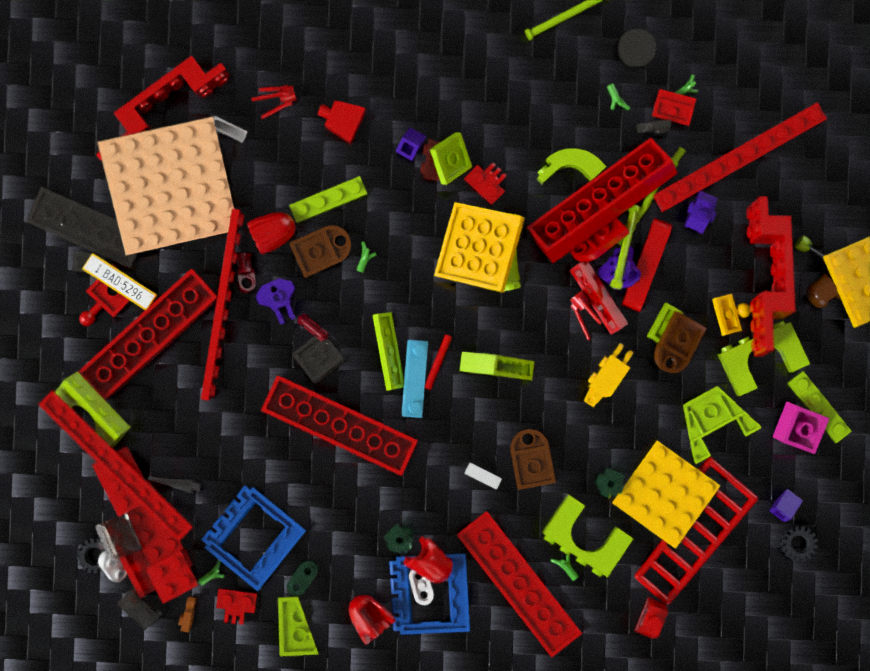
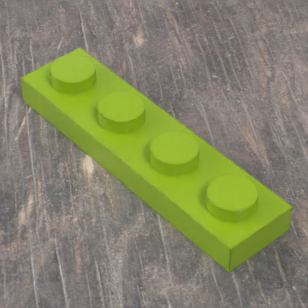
[289,176,367,223]
[373,312,404,391]
[787,371,851,443]

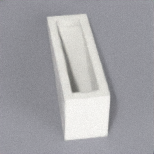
[213,116,247,142]
[465,463,502,489]

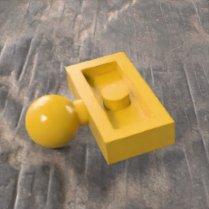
[712,294,751,336]

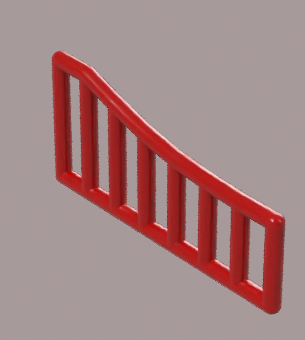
[634,457,758,605]

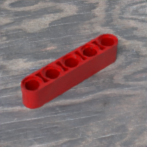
[621,218,673,312]

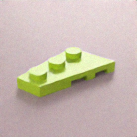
[278,596,318,656]

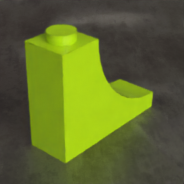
[460,352,535,380]

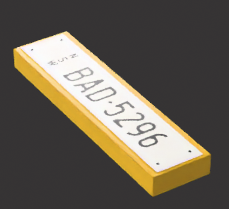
[82,253,158,310]

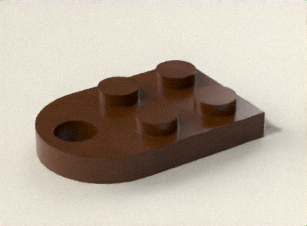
[289,225,351,278]
[654,311,706,373]
[510,429,556,490]

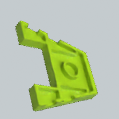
[683,386,761,464]

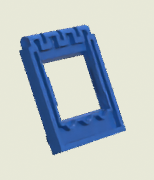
[201,486,307,591]
[389,553,470,635]

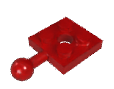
[79,263,130,326]

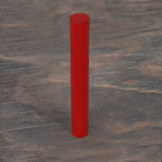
[424,334,452,390]

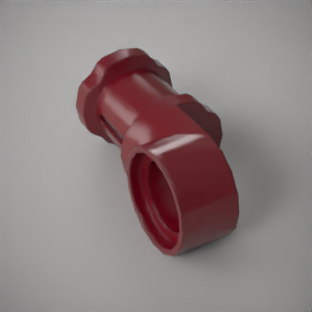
[237,253,256,293]

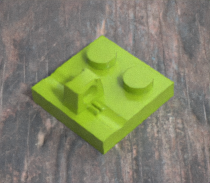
[430,132,472,185]

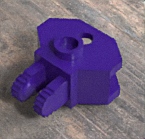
[684,191,718,234]
[598,246,641,290]
[256,278,296,324]

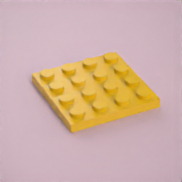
[434,202,524,293]
[823,237,870,328]
[612,441,720,549]

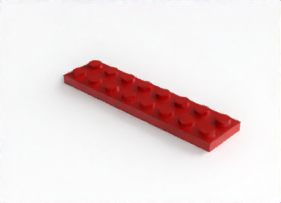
[456,511,582,657]

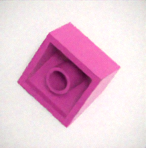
[773,402,829,454]

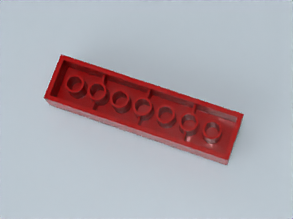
[527,138,677,263]
[78,269,218,402]
[261,375,418,476]

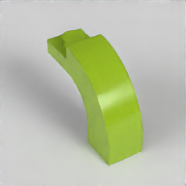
[537,148,606,185]

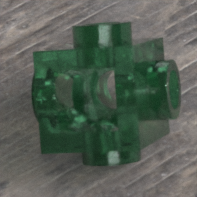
[595,468,625,498]
[383,523,413,554]

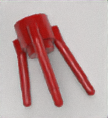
[252,85,296,119]
[570,291,602,340]

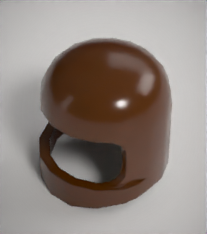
[806,274,841,308]

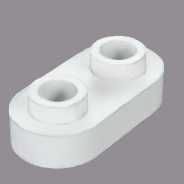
[98,550,127,582]
[409,570,434,605]

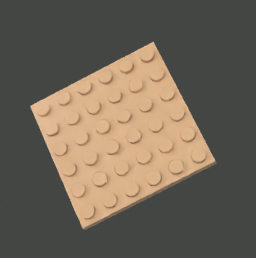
[98,117,234,255]

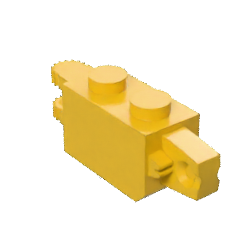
[583,343,634,407]

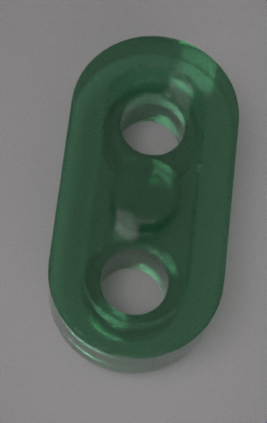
[287,561,318,596]

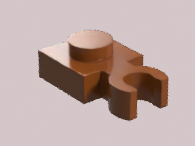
[179,596,197,632]

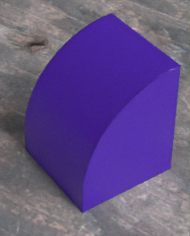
[396,127,427,161]
[769,489,803,522]

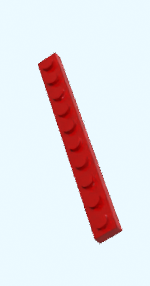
[653,102,827,212]
[201,209,244,401]
[39,391,193,541]

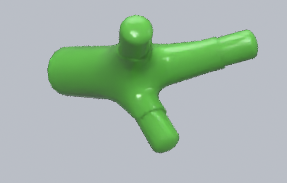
[675,75,698,95]
[607,84,630,110]
[356,241,376,273]
[551,555,579,581]
[198,559,224,586]

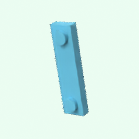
[402,340,428,418]

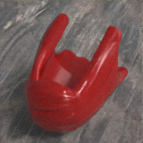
[247,212,295,254]
[404,536,453,583]
[349,595,396,644]

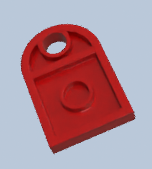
[570,218,630,262]

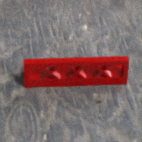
[570,262,628,334]
[104,519,156,598]

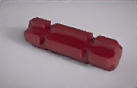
[297,314,328,342]

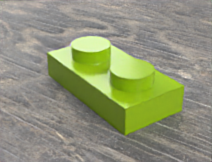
[647,303,683,343]

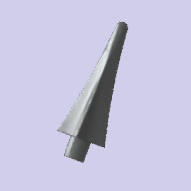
[149,477,201,493]

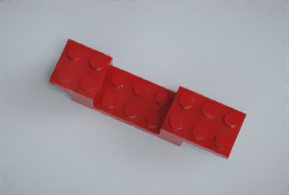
[96,56,230,162]
[746,197,795,357]
[92,447,199,603]

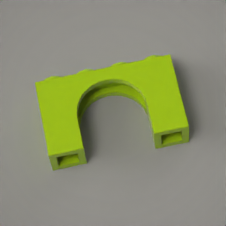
[717,321,810,396]
[56,372,130,448]
[542,494,633,577]

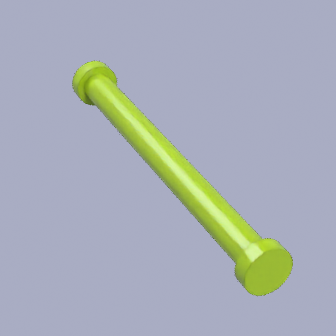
[525,0,603,41]
[611,205,640,289]

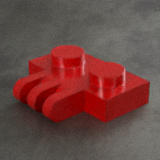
[464,162,507,206]
[216,588,257,625]

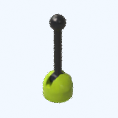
[795,235,824,260]

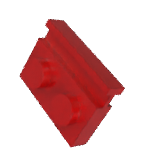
[652,89,696,126]

